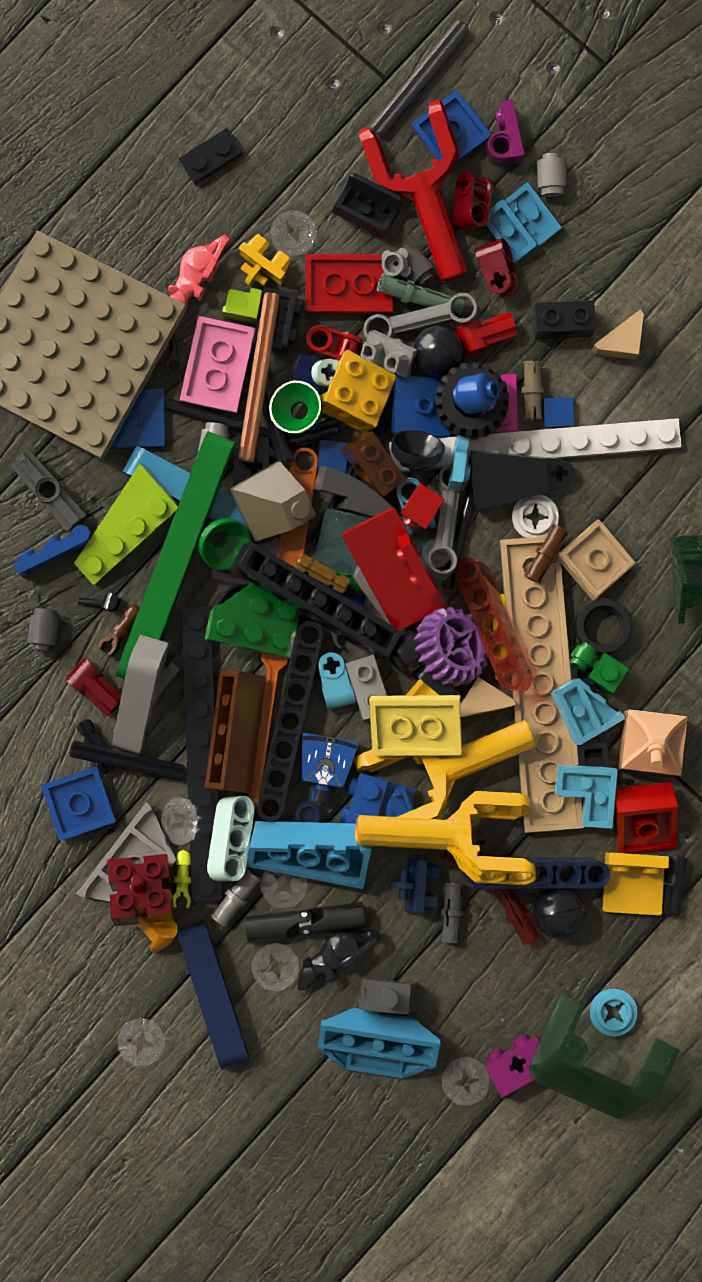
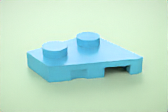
[550,678,626,745]

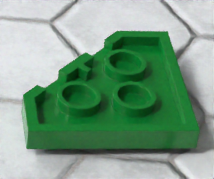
[205,571,308,658]

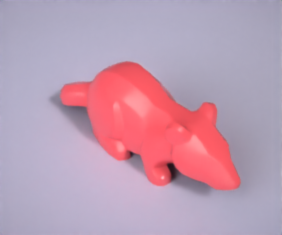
[168,235,230,306]

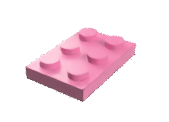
[180,316,256,414]

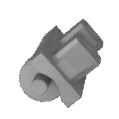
[360,330,418,378]

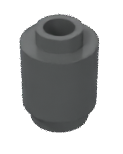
[395,243,435,287]
[27,608,60,652]

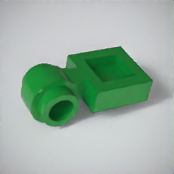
[570,642,629,694]

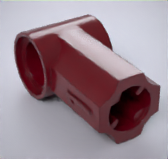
[64,658,122,717]

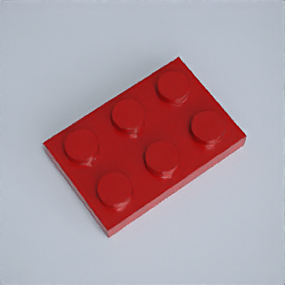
[305,254,393,314]

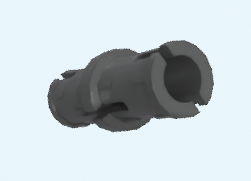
[441,883,464,943]

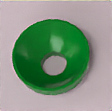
[269,381,323,435]
[198,518,251,570]

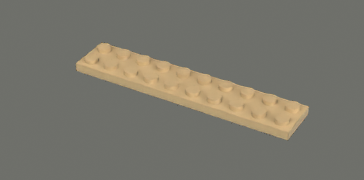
[499,536,584,833]

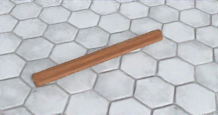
[239,292,280,462]

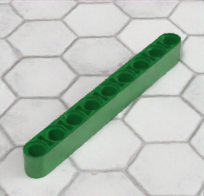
[115,431,236,679]

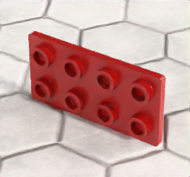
[342,507,447,630]

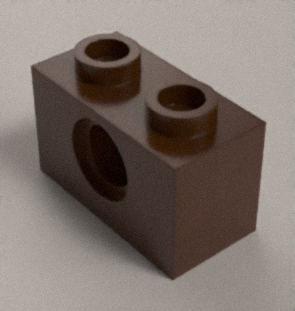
[340,432,406,497]

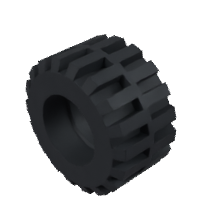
[435,362,509,440]

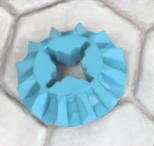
[590,989,637,1037]

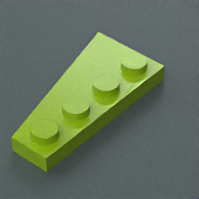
[74,463,179,585]

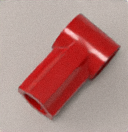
[455,312,518,356]

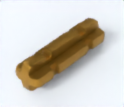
[294,554,350,593]

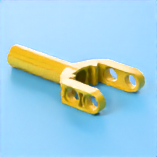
[353,720,536,820]
[355,791,536,885]

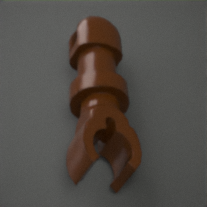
[98,605,140,657]

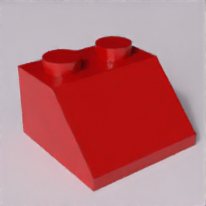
[613,782,678,854]

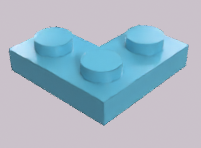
[555,764,618,829]

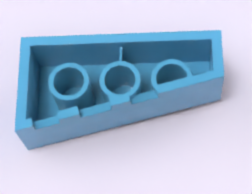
[247,821,372,889]

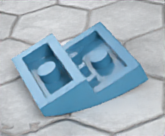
[486,182,564,263]

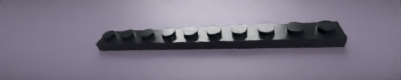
[181,606,222,902]

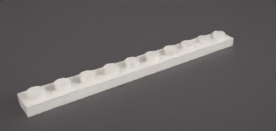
[389,418,681,472]

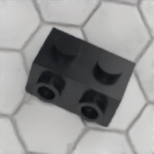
[332,172,403,238]
[253,287,303,352]

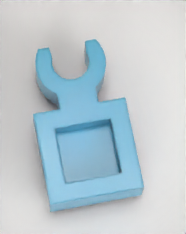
[448,435,471,491]

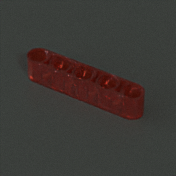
[455,557,533,693]

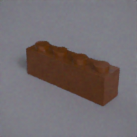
[205,670,266,793]

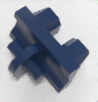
[391,859,440,914]

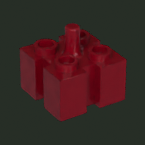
[107,854,175,926]

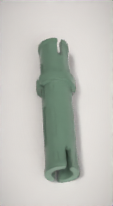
[377,274,465,318]

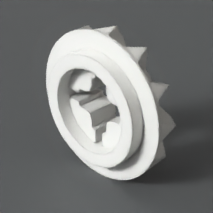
[512,495,559,538]

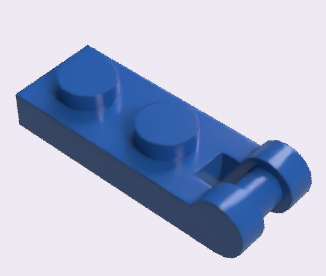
[13,525,92,577]

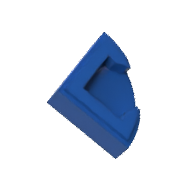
[385,785,414,817]

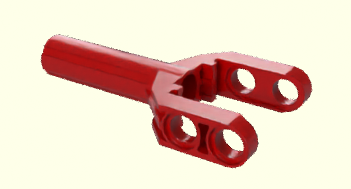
[359,99,468,282]

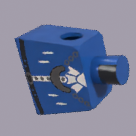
[302,733,358,803]

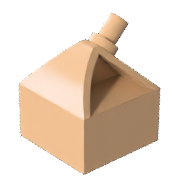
[618,709,687,776]

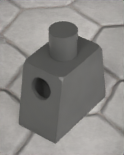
[358,977,417,1014]

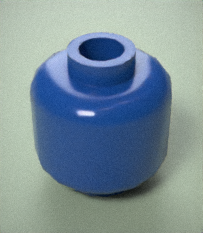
[453,373,500,415]

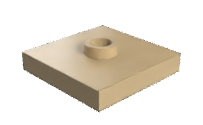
[557,519,636,600]

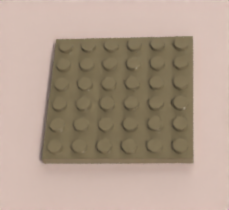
[0,230,188,460]

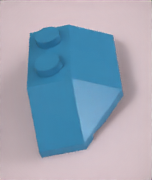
[317,1008,440,1079]

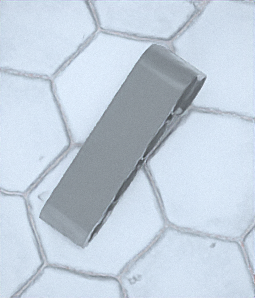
[112,635,169,755]

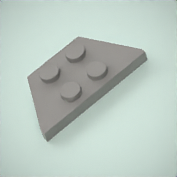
[76,802,176,902]

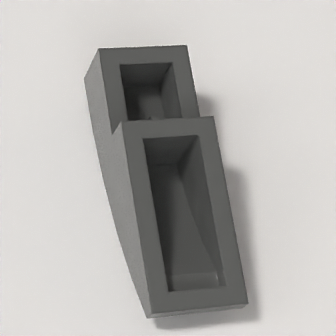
[314,466,402,519]

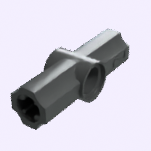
[10,449,87,533]

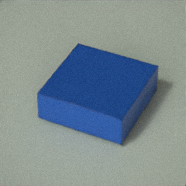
[543,398,574,428]
[317,440,348,473]

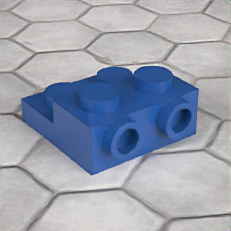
[339,773,416,824]

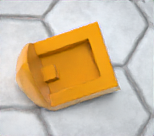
[136,916,178,952]

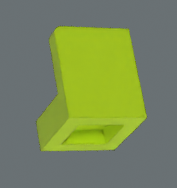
[222,288,263,324]

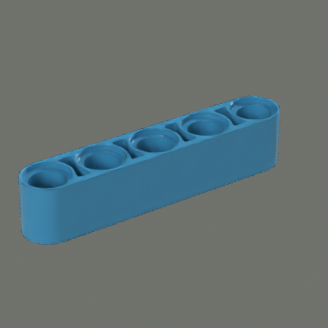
[122,446,249,531]

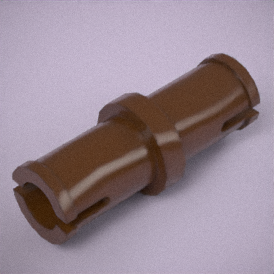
[524,524,569,584]

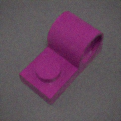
[486,99,524,166]

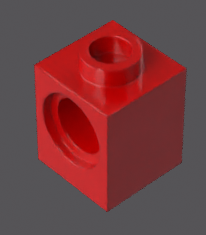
[400,483,445,531]

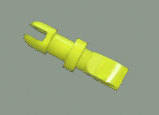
[173,850,191,909]

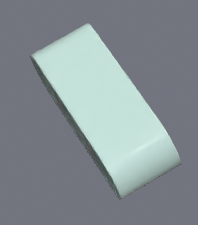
[207,796,254,881]

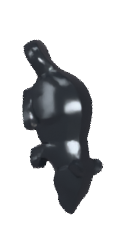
[298,930,382,990]

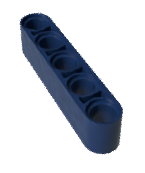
[462,857,610,889]
[177,922,250,1070]

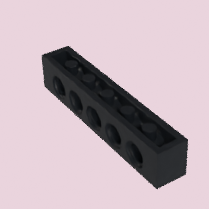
[229,542,402,659]

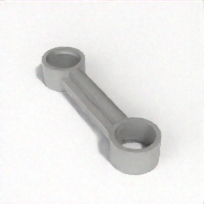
[363,293,479,338]
[426,464,467,579]

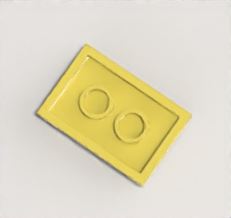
[369,695,463,755]

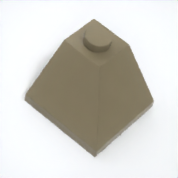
[230,461,316,541]

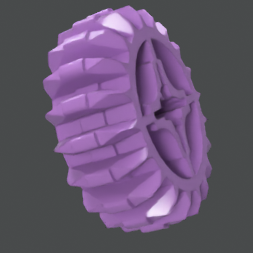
[414,607,490,687]

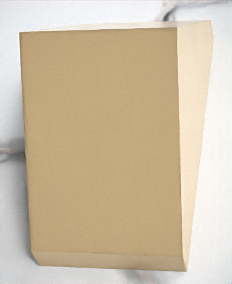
[591,310,644,360]
[460,677,515,718]

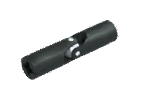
[245,902,366,943]

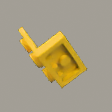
[320,350,396,433]
[602,852,669,915]

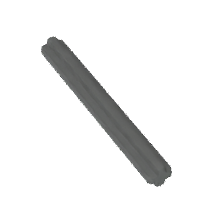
[371,20,468,137]

